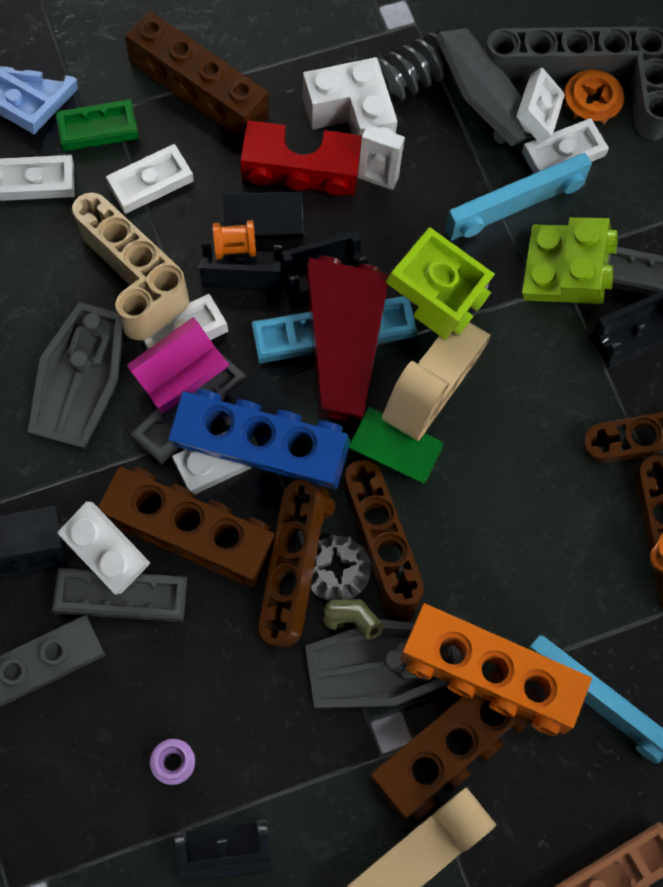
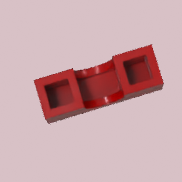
[241,120,363,196]

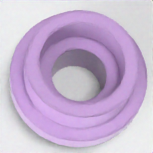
[150,739,195,785]

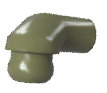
[323,599,384,640]

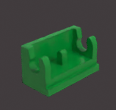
[349,407,444,485]

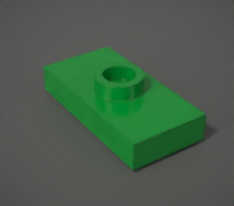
[55,99,139,152]

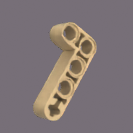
[72,193,189,340]
[381,322,491,441]
[346,787,497,887]

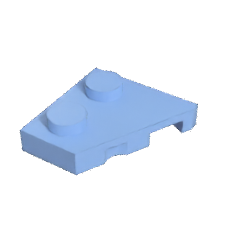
[0,66,78,134]

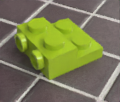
[522,217,618,304]
[385,227,495,340]

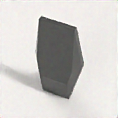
[435,28,534,146]
[28,302,123,450]
[305,620,462,709]

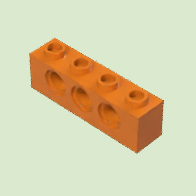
[399,603,592,736]

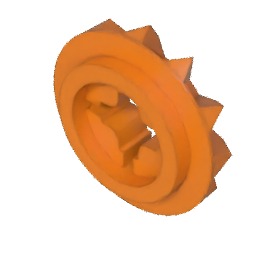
[564,69,624,125]

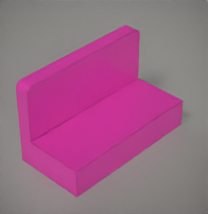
[127,317,229,413]

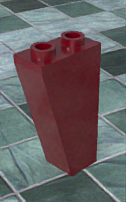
[306,256,390,425]

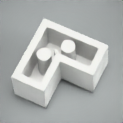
[302,57,398,135]

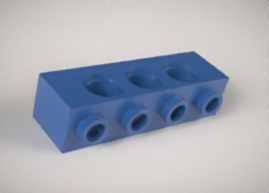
[168,389,350,490]

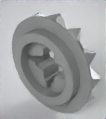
[310,534,371,601]

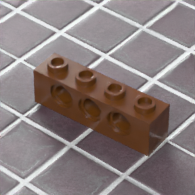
[125,10,269,141]
[98,466,275,589]
[368,666,541,821]

